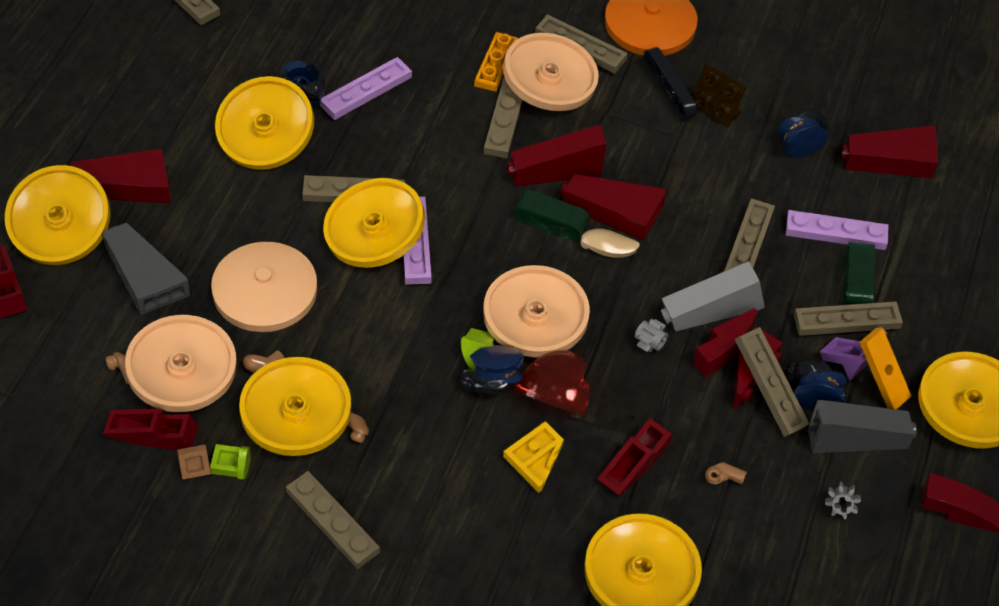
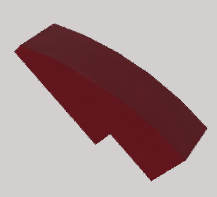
[0,244,27,318]
[693,308,758,378]
[103,409,199,450]
[597,418,673,496]
[921,473,999,533]

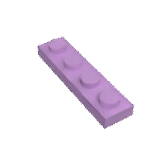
[320,57,412,120]
[403,197,431,285]
[785,210,888,250]

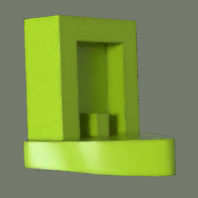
[461,328,496,369]
[210,444,251,480]

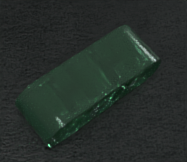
[513,190,590,241]
[844,241,875,305]

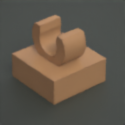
[177,445,211,479]

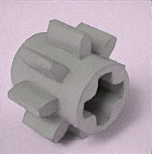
[635,319,668,352]
[825,482,861,519]

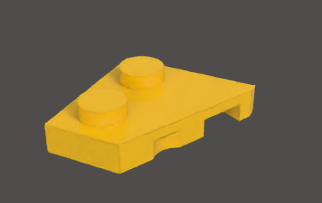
[503,421,564,493]

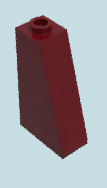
[507,125,606,186]
[840,126,938,179]
[70,149,171,204]
[560,174,667,241]

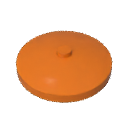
[605,0,698,56]

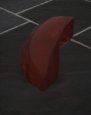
[514,350,590,415]

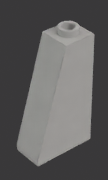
[661,261,765,332]

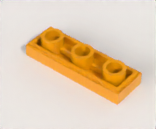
[474,32,518,92]
[859,328,911,410]

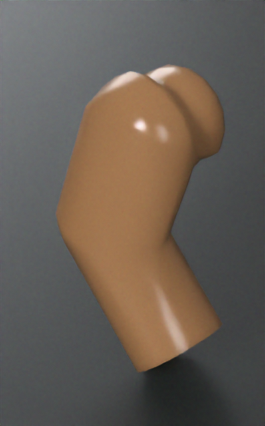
[243,350,284,373]
[105,352,129,384]
[347,412,369,443]
[705,462,747,484]

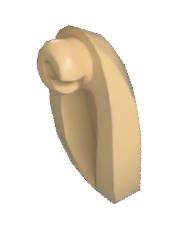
[580,229,640,258]

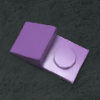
[820,337,868,381]

